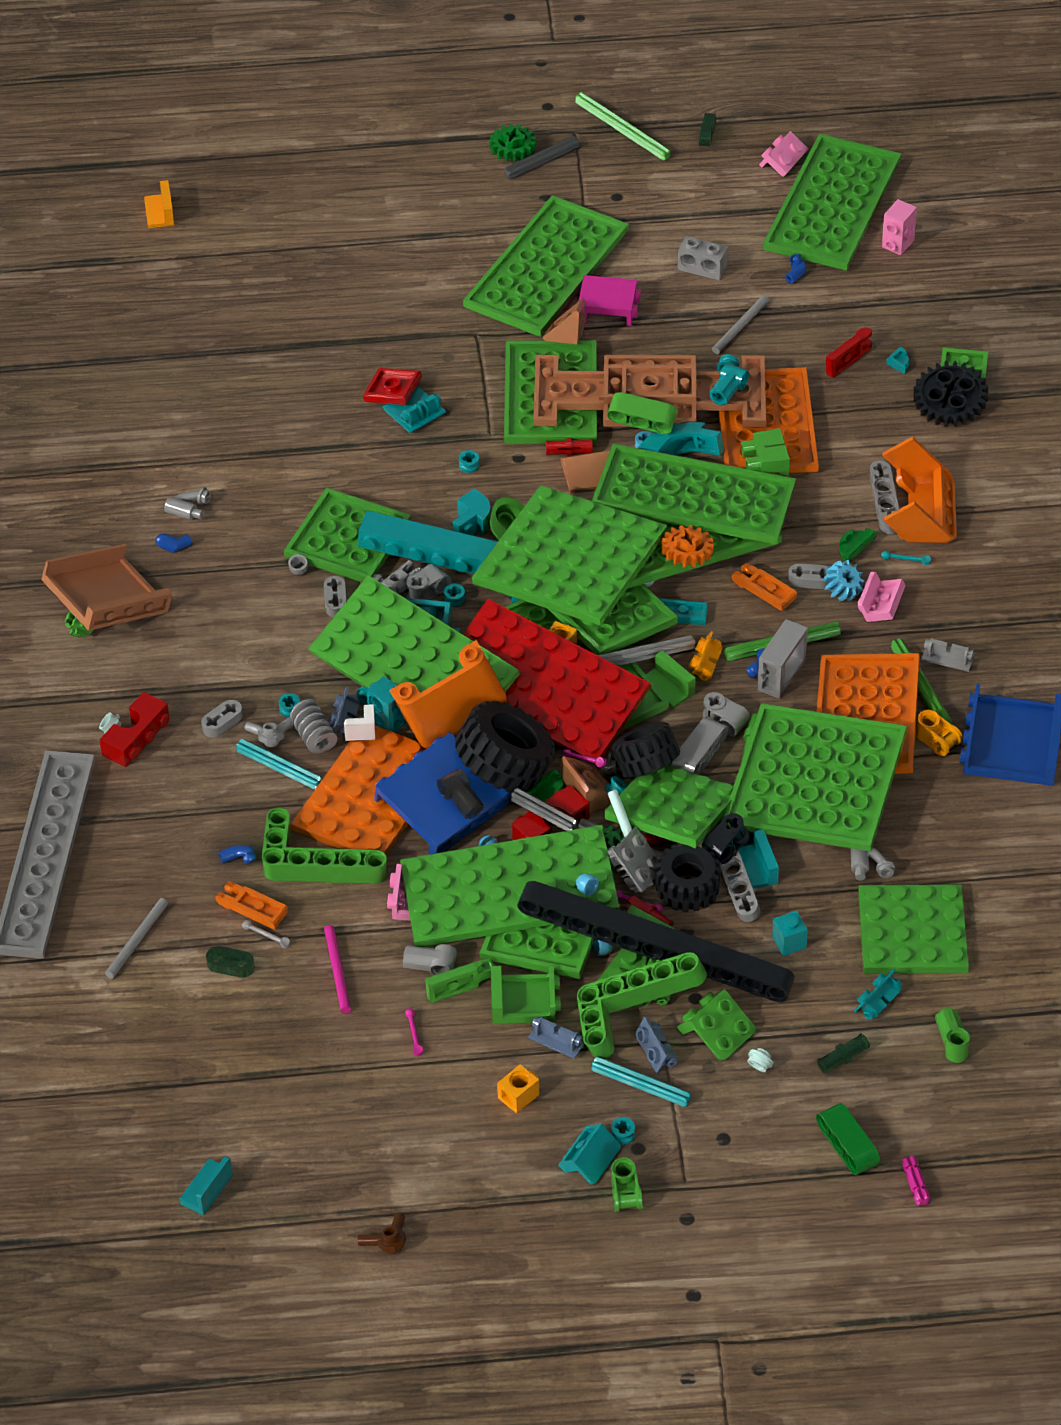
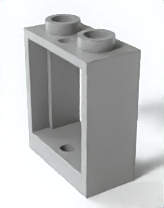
[758,619,808,699]

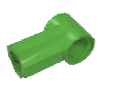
[935,1007,970,1063]

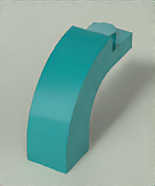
[638,422,724,456]

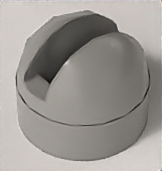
[288,554,308,576]

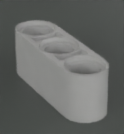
[671,717,729,775]

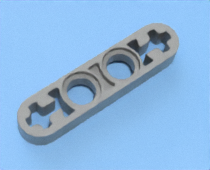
[869,460,899,534]
[720,851,760,922]

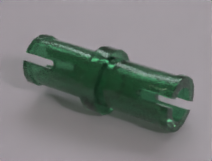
[817,1033,870,1074]

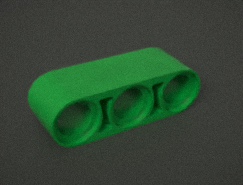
[816,1103,881,1175]

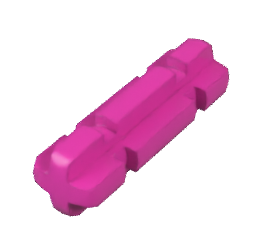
[902,1156,930,1206]

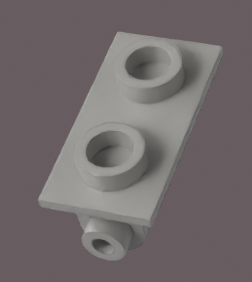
[921,638,975,672]

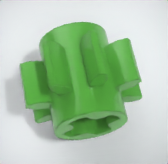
[65,612,93,638]

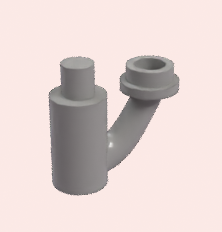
[164,487,211,520]
[850,847,895,881]

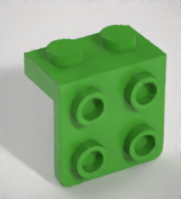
[677,989,756,1061]

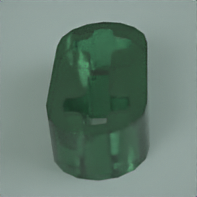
[699,112,716,147]
[206,946,255,978]

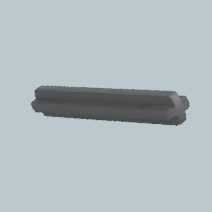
[504,136,579,179]

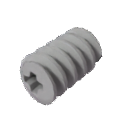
[290,699,338,754]

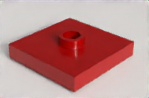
[363,368,422,405]

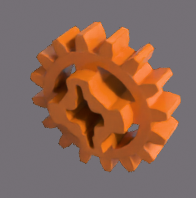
[661,525,714,567]

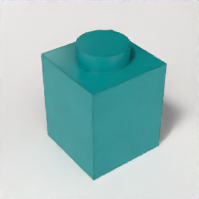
[772,910,808,956]

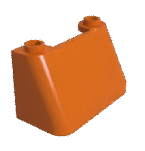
[389,640,507,748]

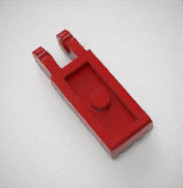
[826,327,872,378]

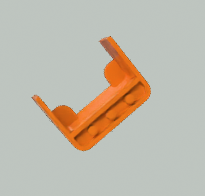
[882,436,957,543]

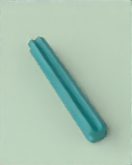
[236,739,322,790]
[591,1056,691,1107]

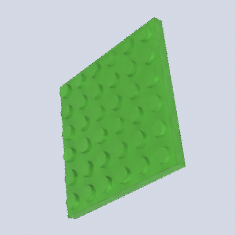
[472,485,667,626]
[723,704,907,852]

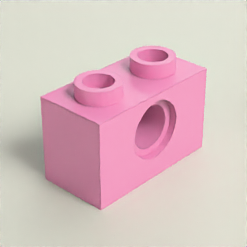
[882,199,917,255]

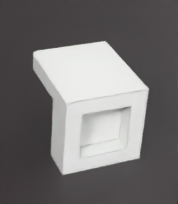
[344,705,375,741]

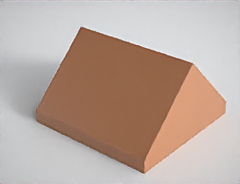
[543,298,586,344]
[560,450,610,494]
[560,756,611,814]

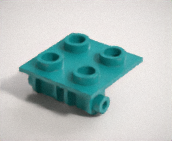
[382,386,446,433]

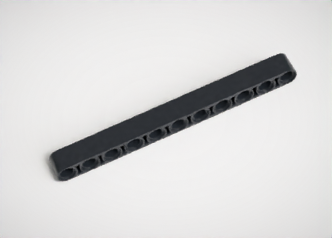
[517,881,795,1002]

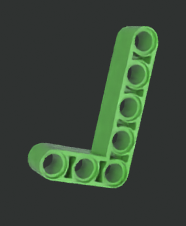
[262,807,388,884]
[577,952,707,1059]

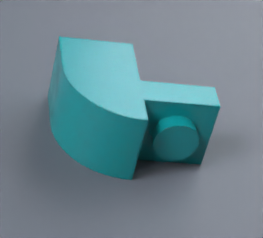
[452,488,491,536]

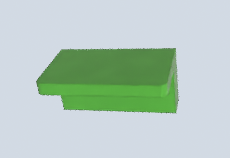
[646,650,696,708]

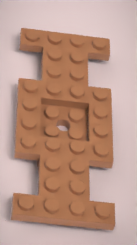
[534,355,766,427]

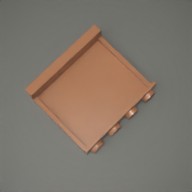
[41,544,173,631]

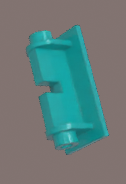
[853,969,902,1020]

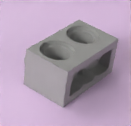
[678,236,728,280]

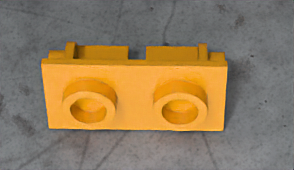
[688,631,723,681]

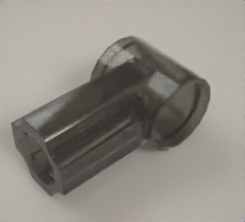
[437,768,484,819]

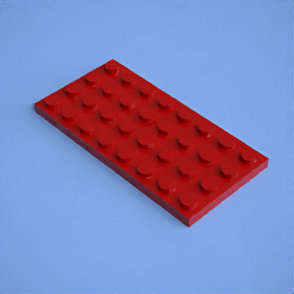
[463,599,651,766]

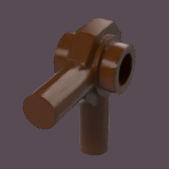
[357,1213,407,1254]

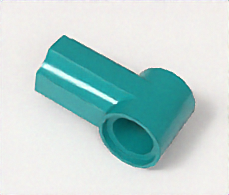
[709,363,750,406]

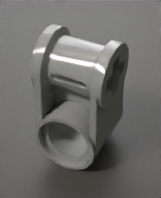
[406,564,452,600]
[702,692,750,737]

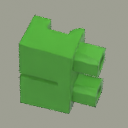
[741,428,790,476]

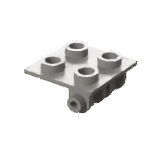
[607,827,659,893]

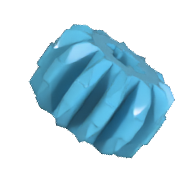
[822,560,865,602]

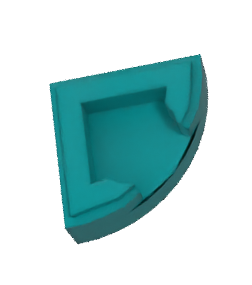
[886,346,909,374]

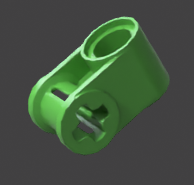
[611,1157,643,1212]

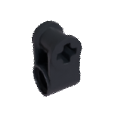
[701,814,750,864]

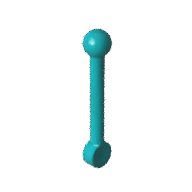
[881,550,931,565]

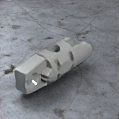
[381,560,422,595]

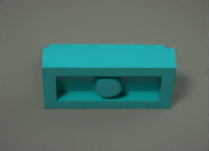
[738,830,779,889]
[558,1124,621,1185]
[180,1156,233,1216]

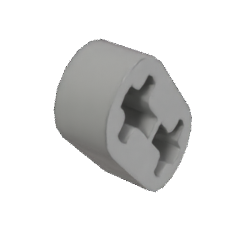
[788,564,829,589]
[324,576,347,617]
[201,700,243,738]

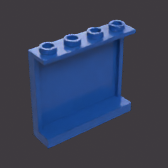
[960,683,1061,786]
[374,732,511,854]

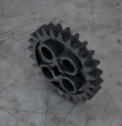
[914,361,988,427]

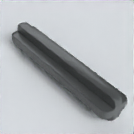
[511,788,578,831]

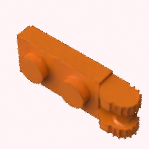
[731,563,797,611]
[215,881,288,930]

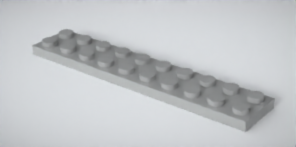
[0,750,95,959]

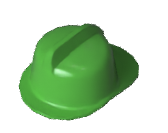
[489,497,524,540]

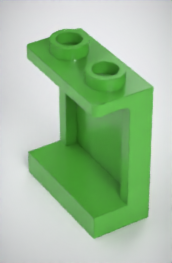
[491,965,561,1024]

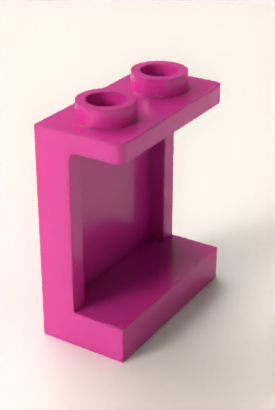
[579,275,641,326]

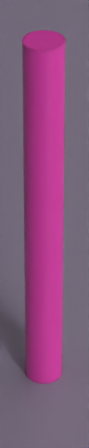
[324,925,351,1014]

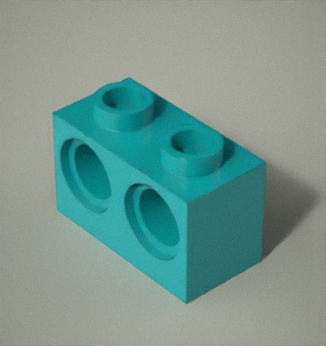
[367,676,407,733]

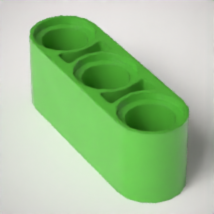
[607,392,678,434]

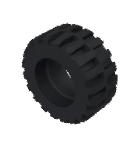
[455,701,555,793]

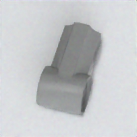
[403,944,458,976]

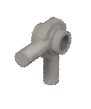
[245,717,294,747]

